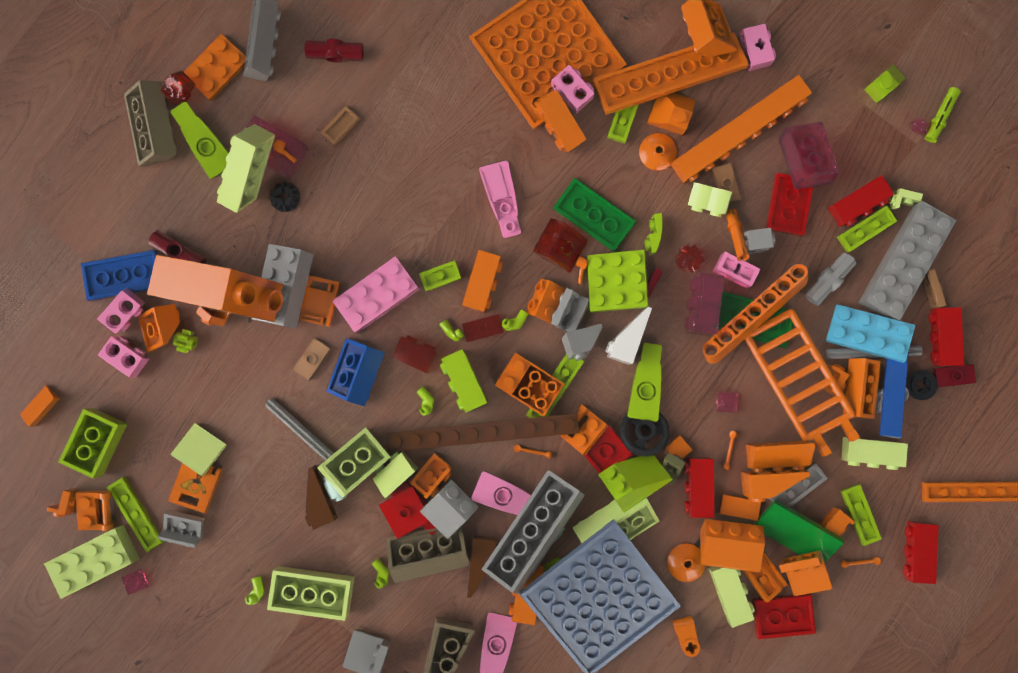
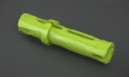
[924,87,961,143]

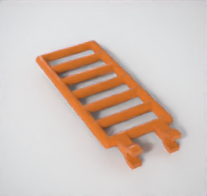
[745,309,860,457]

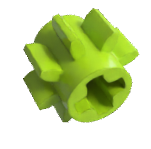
[173,329,198,353]

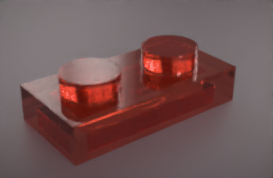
[462,314,504,342]

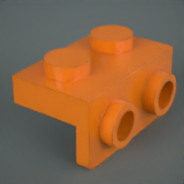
[526,279,566,324]
[410,453,452,499]

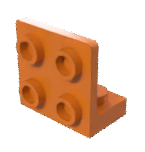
[779,550,833,596]

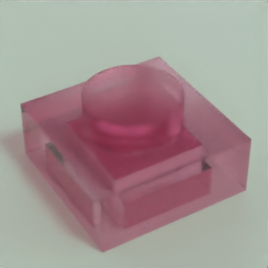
[716,392,738,412]
[121,569,149,595]

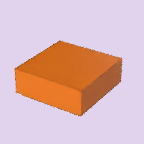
[665,435,692,459]

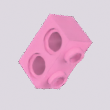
[551,65,595,114]
[712,252,760,289]
[97,288,145,334]
[98,336,149,377]

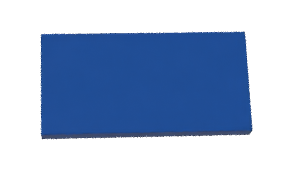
[81,250,158,301]

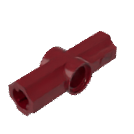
[304,38,364,63]
[148,230,207,264]

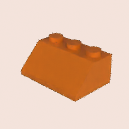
[681,0,737,57]
[746,441,815,472]
[700,519,765,572]

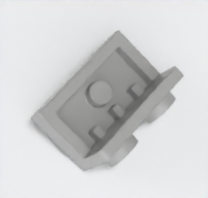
[551,288,590,332]
[158,509,205,548]

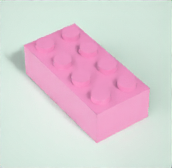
[333,256,420,333]

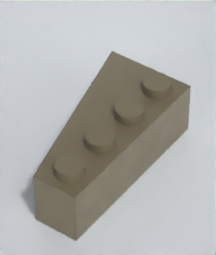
[423,617,475,673]

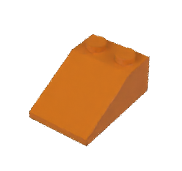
[741,469,810,502]

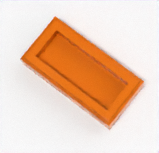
[719,494,761,521]

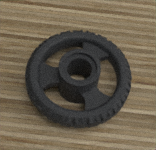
[620,412,670,456]

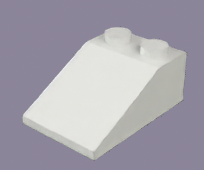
[605,307,652,365]

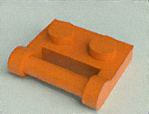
[559,404,608,456]
[75,490,114,531]

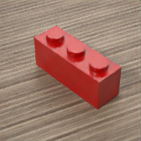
[827,175,894,227]
[928,307,964,366]
[684,457,714,518]
[903,521,939,584]

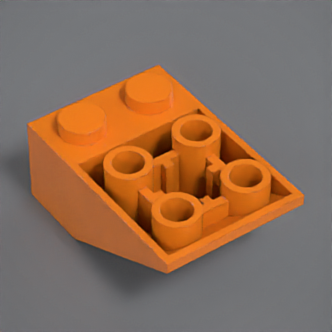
[494,353,564,417]

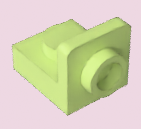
[888,188,923,210]

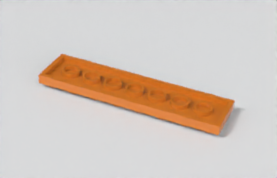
[592,32,749,115]

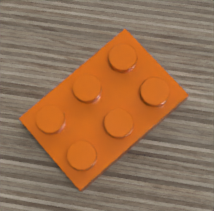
[182,34,246,101]

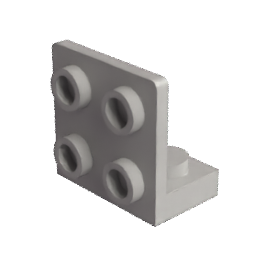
[343,629,391,673]

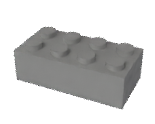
[252,244,314,329]

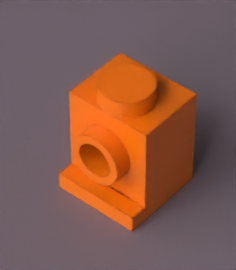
[819,507,855,536]

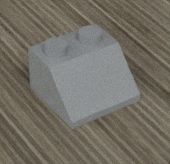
[420,480,479,539]

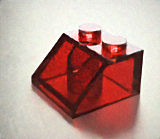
[533,218,588,273]

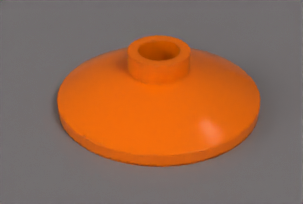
[639,133,677,171]
[667,543,706,582]

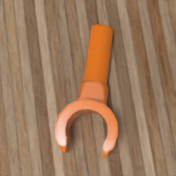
[273,139,297,163]
[575,257,588,284]

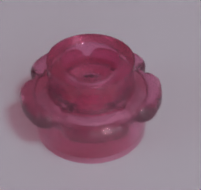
[911,118,930,135]

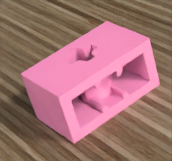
[739,24,776,71]

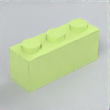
[841,437,908,470]
[708,566,755,628]

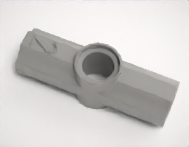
[805,252,857,306]

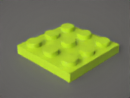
[587,250,649,313]

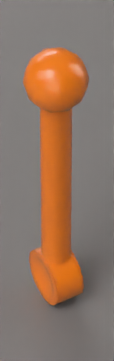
[723,431,738,470]
[514,444,553,459]
[841,557,881,568]

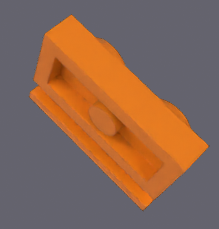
[742,553,788,602]

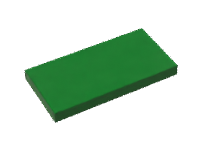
[552,177,636,252]
[712,291,797,349]
[754,499,844,563]

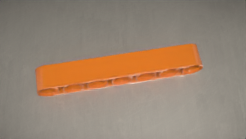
[703,264,808,364]

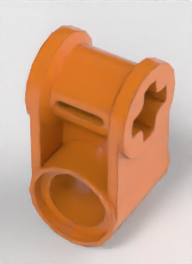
[672,615,700,657]

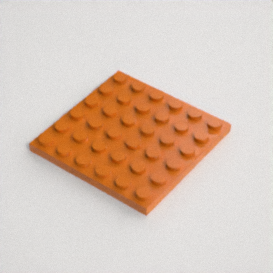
[469,0,627,130]

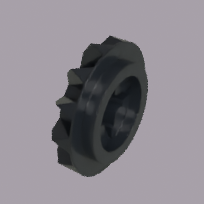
[269,181,300,212]
[906,370,937,400]

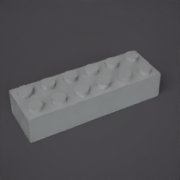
[858,201,956,321]
[481,470,585,595]

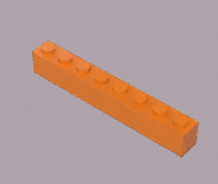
[671,75,812,183]

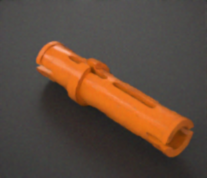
[725,208,750,261]

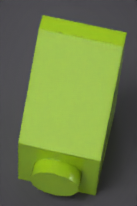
[864,64,906,103]

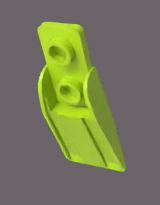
[171,102,228,179]
[627,343,662,422]

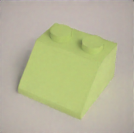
[372,451,418,498]

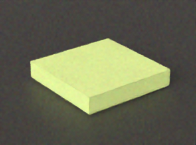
[170,423,227,477]

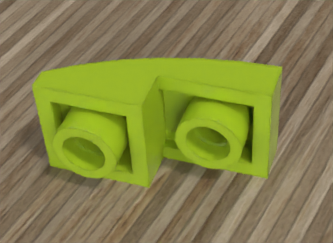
[644,213,662,255]

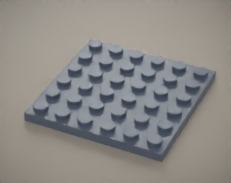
[519,519,681,673]

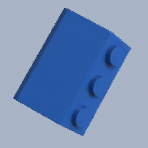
[326,338,385,407]

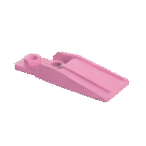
[479,161,521,238]
[471,471,531,515]
[480,613,517,673]

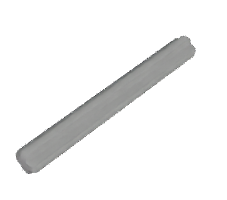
[826,345,923,360]
[265,398,334,460]

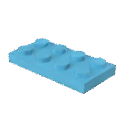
[825,304,915,363]

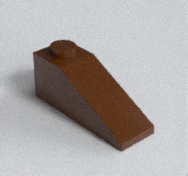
[305,465,338,530]
[467,536,499,598]

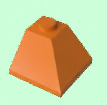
[647,92,695,136]
[138,304,180,353]

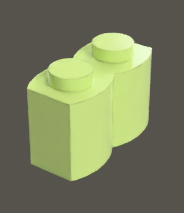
[688,182,733,217]

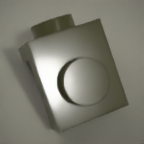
[662,453,685,486]

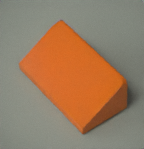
[20,385,61,427]

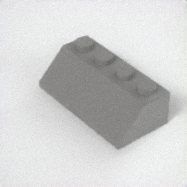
[243,0,281,82]

